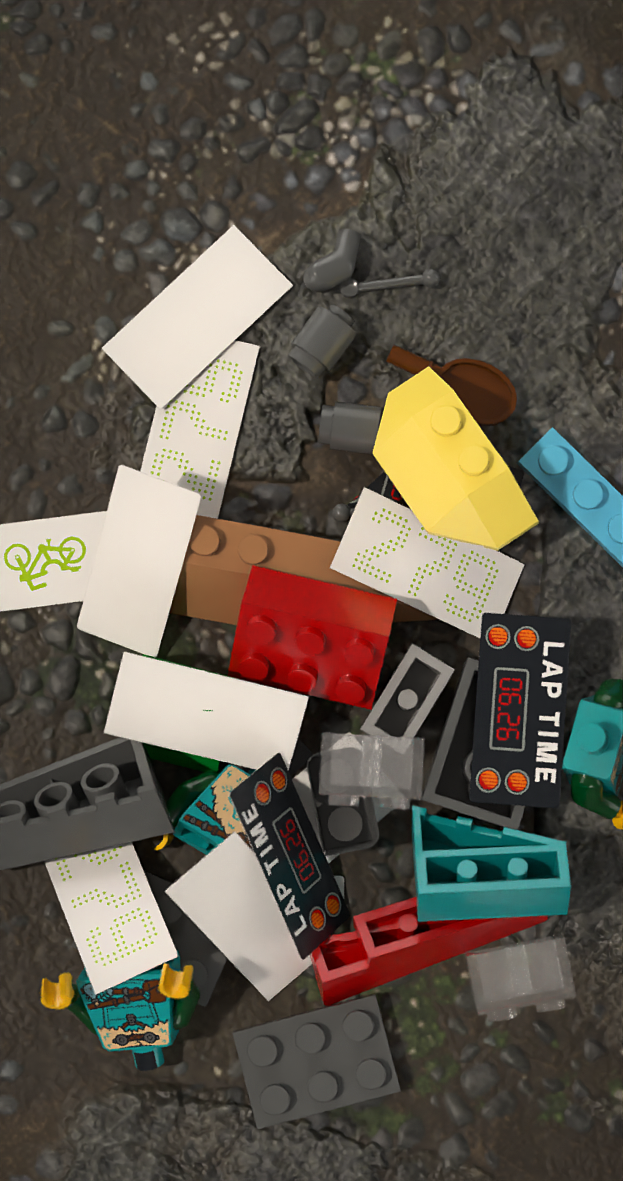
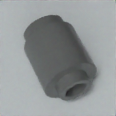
[288,304,357,379]
[318,401,382,455]

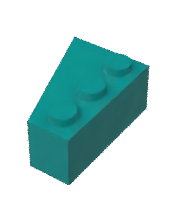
[412,805,571,922]

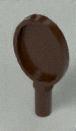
[386,344,517,426]

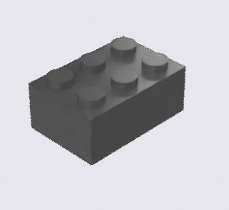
[420,657,525,830]

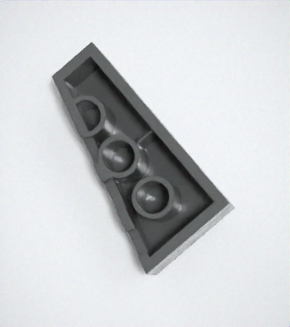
[0,737,175,870]

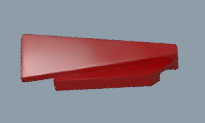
[310,897,548,1006]

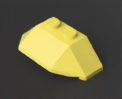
[373,366,539,551]

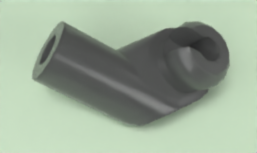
[303,229,361,292]

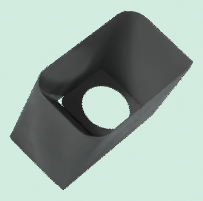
[307,747,379,856]

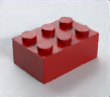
[227,565,397,710]

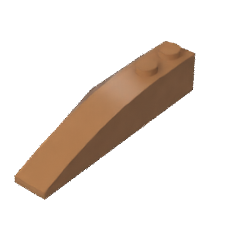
[170,515,440,626]

